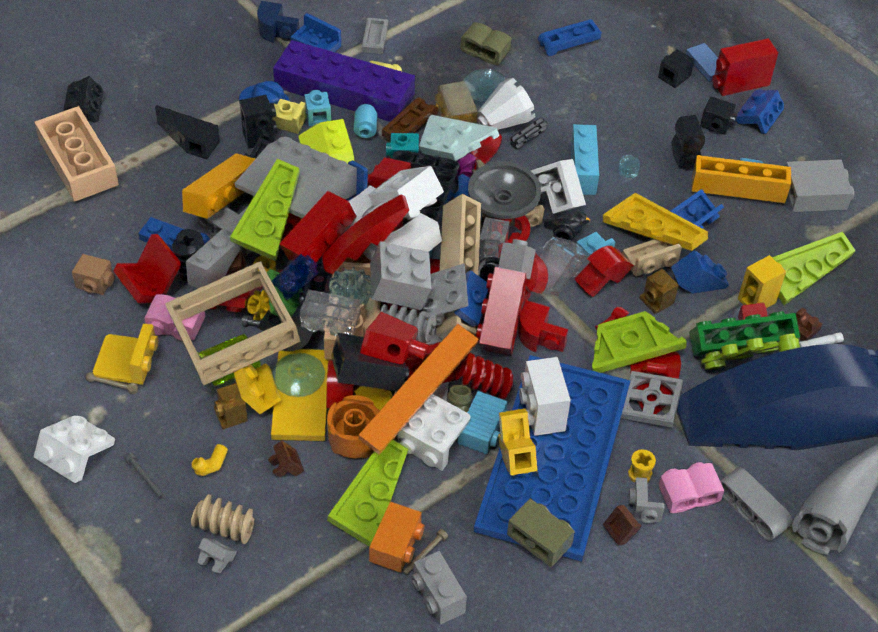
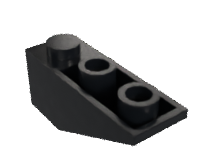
[155,105,220,160]

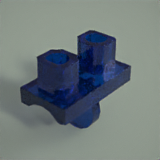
[271,254,319,301]

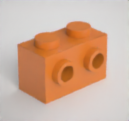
[369,502,425,573]

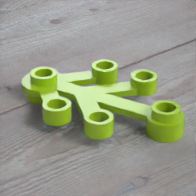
[701,334,800,370]

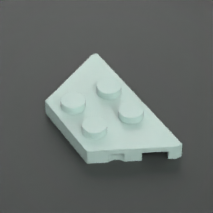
[419,115,499,161]

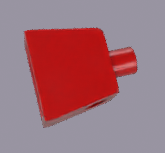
[360,312,428,365]

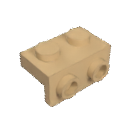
[622,239,682,277]

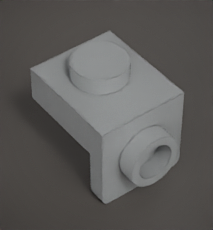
[628,477,664,523]

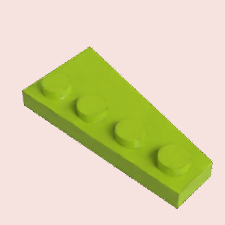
[230,159,300,261]
[772,231,855,305]
[327,440,408,547]

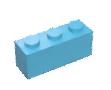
[571,124,599,195]

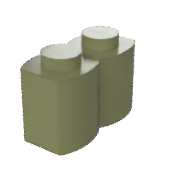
[460,22,512,65]

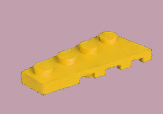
[603,193,708,251]

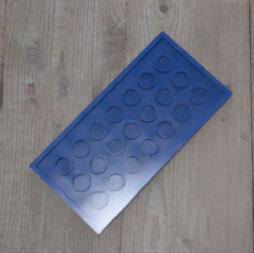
[474,355,631,562]

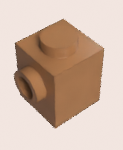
[72,254,115,295]

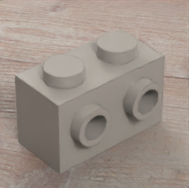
[411,551,467,625]

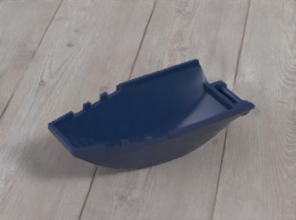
[676,344,878,450]

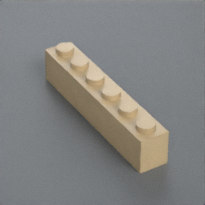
[436,194,481,339]

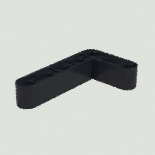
[393,150,459,230]

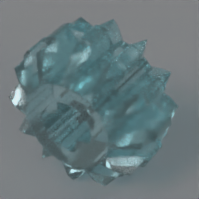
[329,267,371,310]

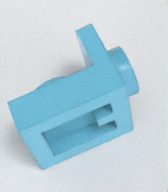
[576,232,615,262]

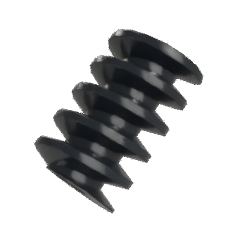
[172,229,204,282]

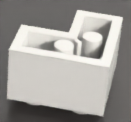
[531,159,586,214]

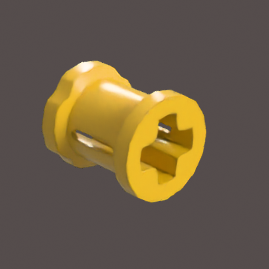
[628,449,656,483]

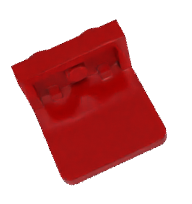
[113,234,181,303]

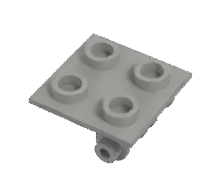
[419,263,468,326]

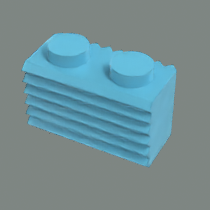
[458,391,508,454]

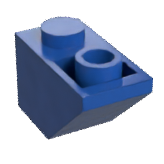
[671,250,729,294]

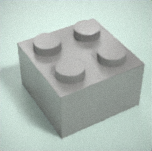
[370,241,432,310]

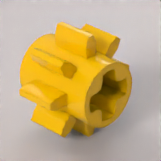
[247,290,270,321]

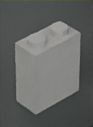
[786,160,854,212]

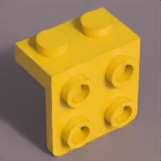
[93,323,159,385]

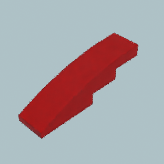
[322,194,410,274]

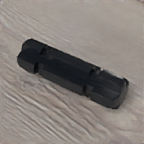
[510,118,547,149]

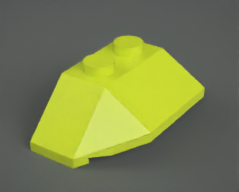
[298,119,354,164]

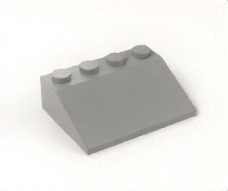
[235,137,357,218]

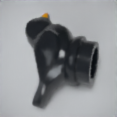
[544,212,590,245]

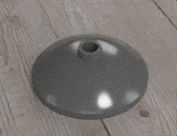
[468,162,541,219]

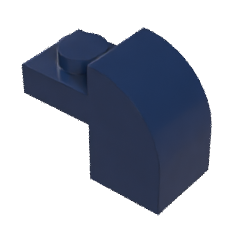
[257,1,299,43]

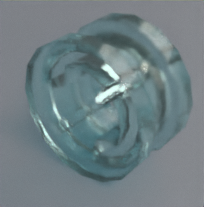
[618,155,640,178]

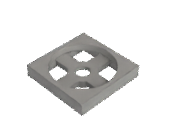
[621,371,683,428]

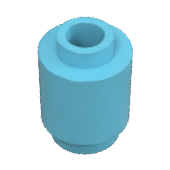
[354,104,377,138]

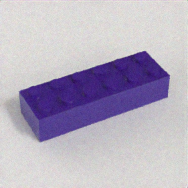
[273,40,415,122]

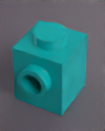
[386,133,419,159]

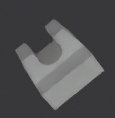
[197,538,237,573]

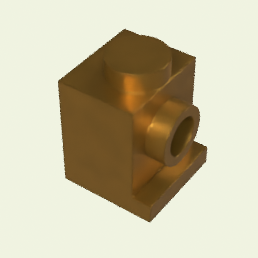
[639,269,678,314]
[214,383,248,430]

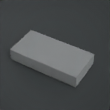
[362,18,389,54]

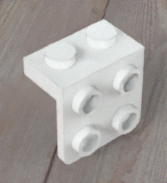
[397,394,470,471]
[34,416,115,483]

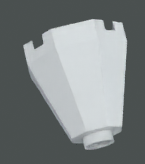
[477,78,535,130]

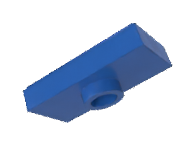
[454,270,488,327]

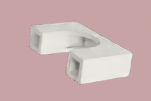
[337,186,442,260]

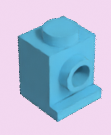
[305,90,331,126]

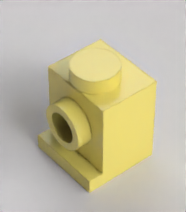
[273,99,307,134]

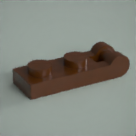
[382,97,438,141]

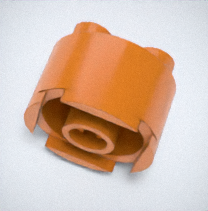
[327,395,380,458]

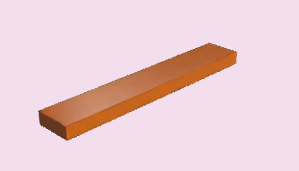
[358,324,479,455]

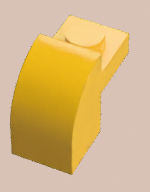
[498,408,537,475]

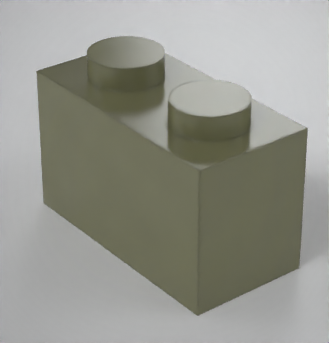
[507,498,575,567]

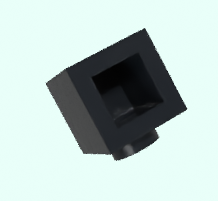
[658,49,695,88]
[700,96,738,135]

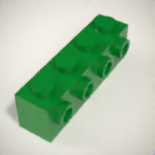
[689,311,800,356]

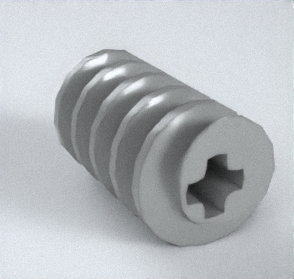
[380,304,436,344]

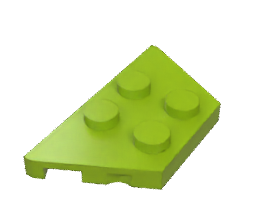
[592,311,687,373]

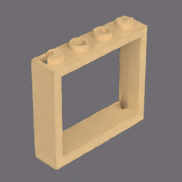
[165,261,301,386]

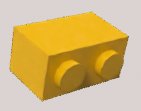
[738,255,786,308]

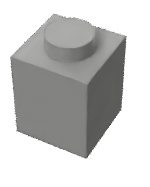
[498,239,536,279]

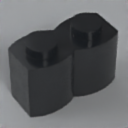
[671,115,705,169]

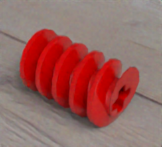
[455,352,514,400]

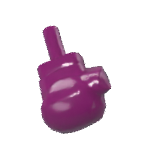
[457,153,476,178]

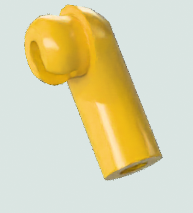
[191,444,228,476]

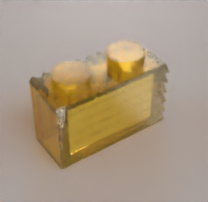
[435,81,477,124]

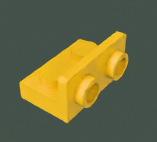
[233,363,281,414]

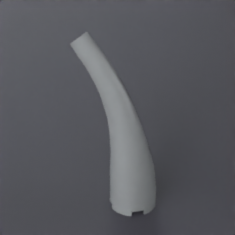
[792,444,878,555]

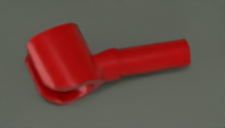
[595,307,629,330]

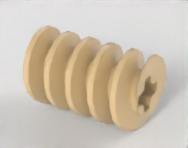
[191,494,254,544]

